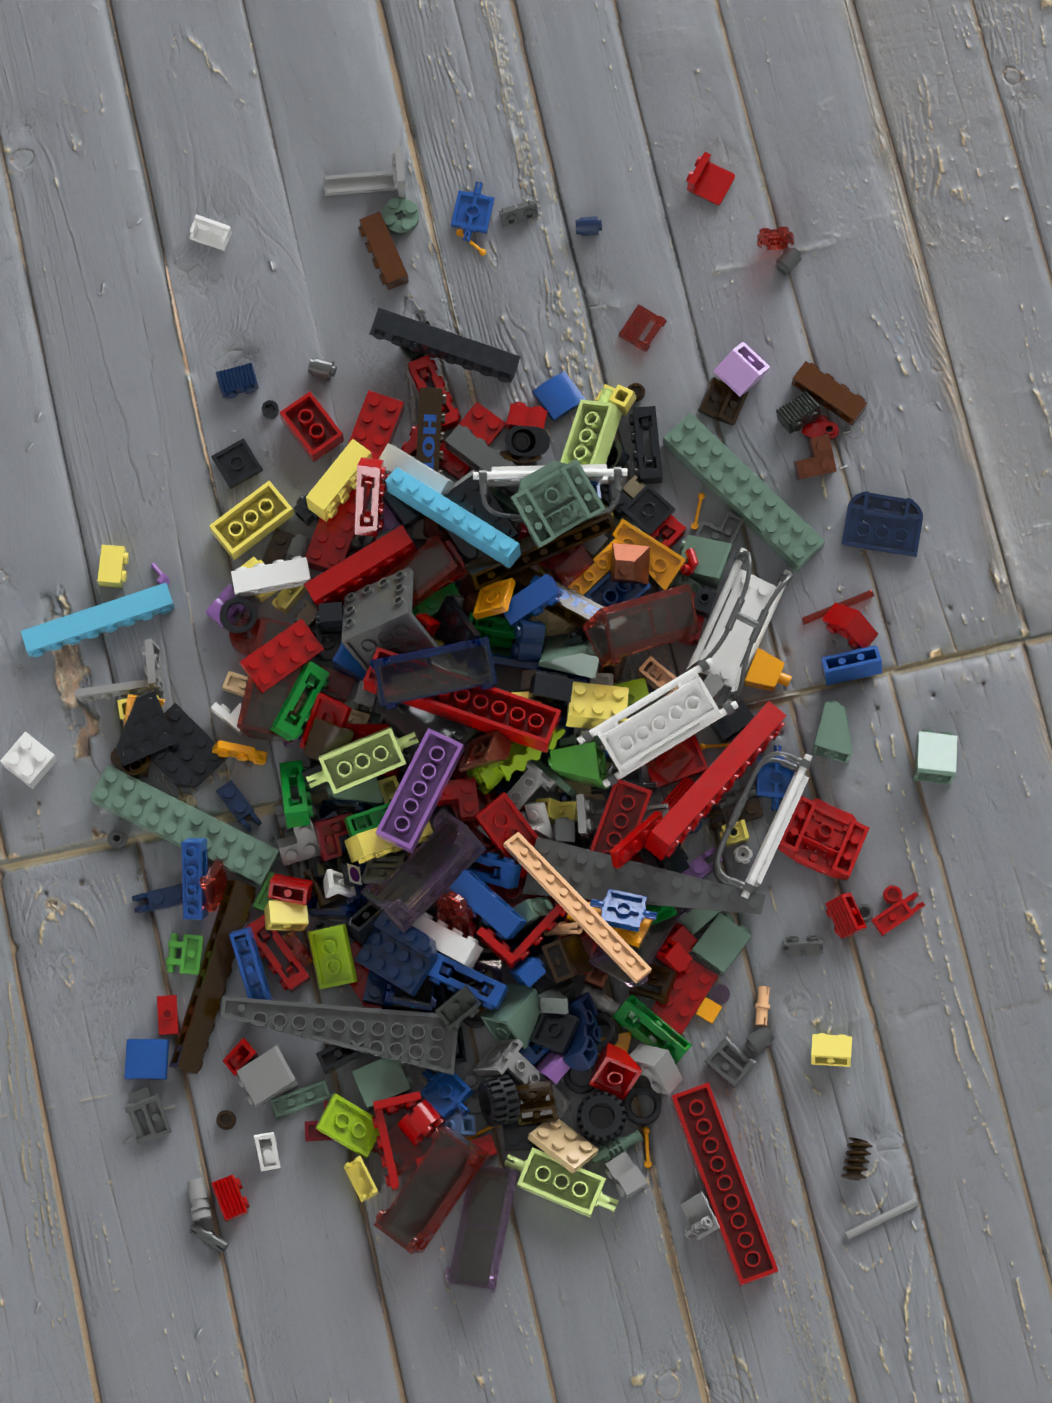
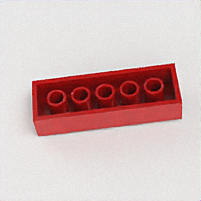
[304,525,421,608]

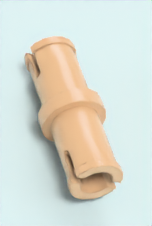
[544,921,583,937]
[755,986,770,1027]

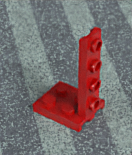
[476,904,567,969]
[372,1091,421,1191]

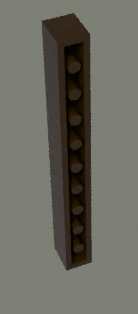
[169,880,256,1074]

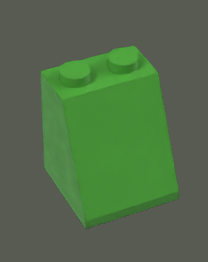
[548,742,609,789]

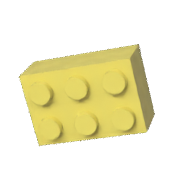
[566,682,629,729]

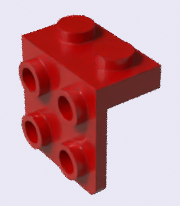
[686,152,735,205]

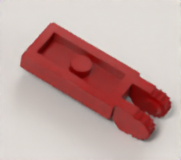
[871,892,925,936]

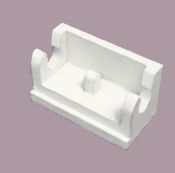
[190,214,232,251]

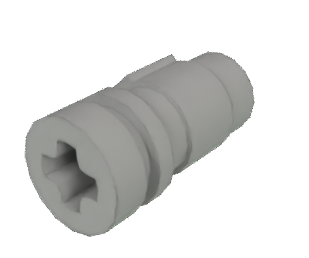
[581,984,620,1017]
[187,1178,212,1222]

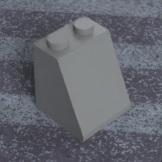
[236,1046,298,1108]

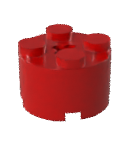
[397,1100,445,1147]

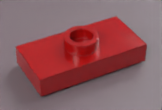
[157,995,179,1036]

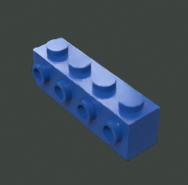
[450,870,527,940]

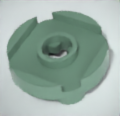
[382,198,419,235]

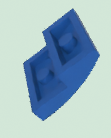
[532,371,586,421]
[125,1039,169,1080]

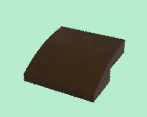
[697,377,749,426]
[302,718,354,761]
[515,1080,558,1126]

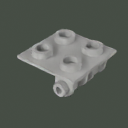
[681,1192,720,1241]

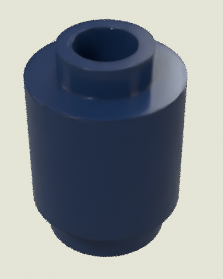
[575,216,602,236]

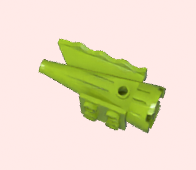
[465,728,565,794]

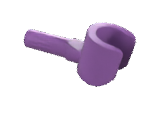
[151,563,170,585]

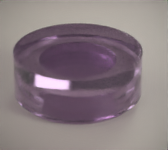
[710,984,730,1005]

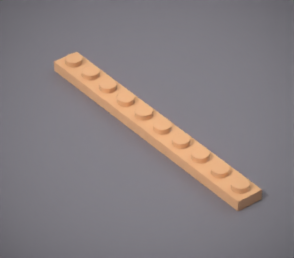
[503,832,652,984]

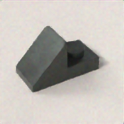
[538,979,576,1014]

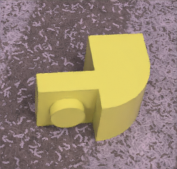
[596,384,636,415]
[536,798,578,823]

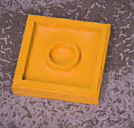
[473,578,516,620]

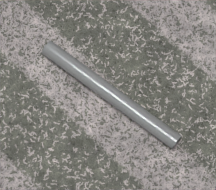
[845,1198,919,1240]

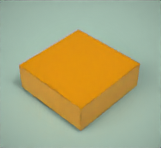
[695,997,722,1024]

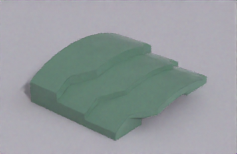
[510,459,605,548]

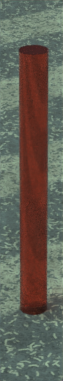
[801,590,874,625]

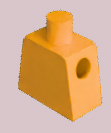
[744,648,792,691]

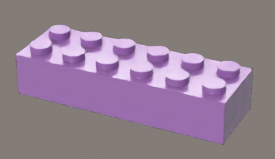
[375,728,465,853]

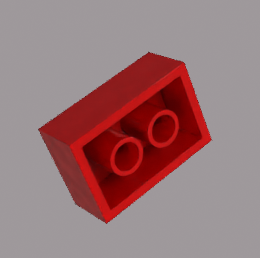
[280,391,344,462]

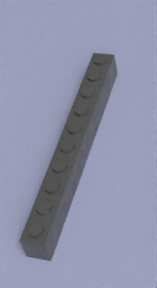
[444,424,608,561]

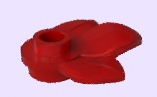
[801,414,839,440]

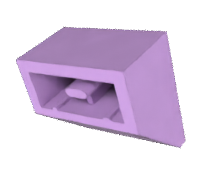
[713,342,770,397]

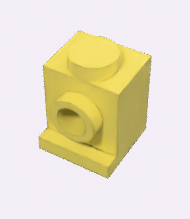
[719,819,750,847]

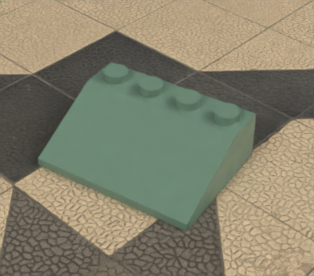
[538,634,606,679]

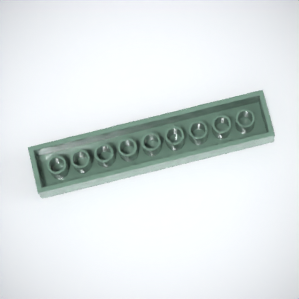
[663,413,825,573]
[90,765,281,888]

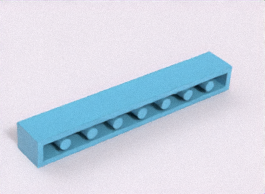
[385,467,521,568]
[20,583,175,657]

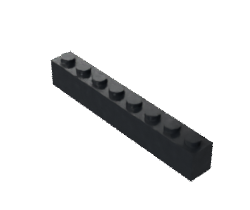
[369,307,520,383]

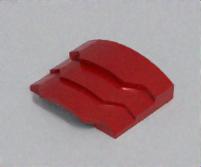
[777,796,870,881]

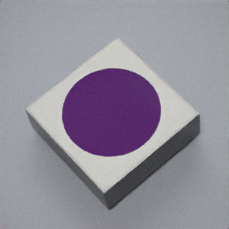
[342,864,362,887]

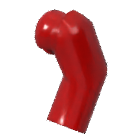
[680,548,698,576]

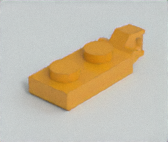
[212,740,267,765]

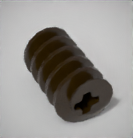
[841,1137,873,1181]

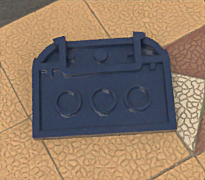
[841,491,923,557]
[354,913,438,997]

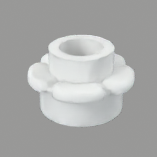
[734,845,753,864]

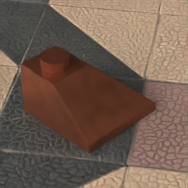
[610,543,650,585]
[458,730,512,772]

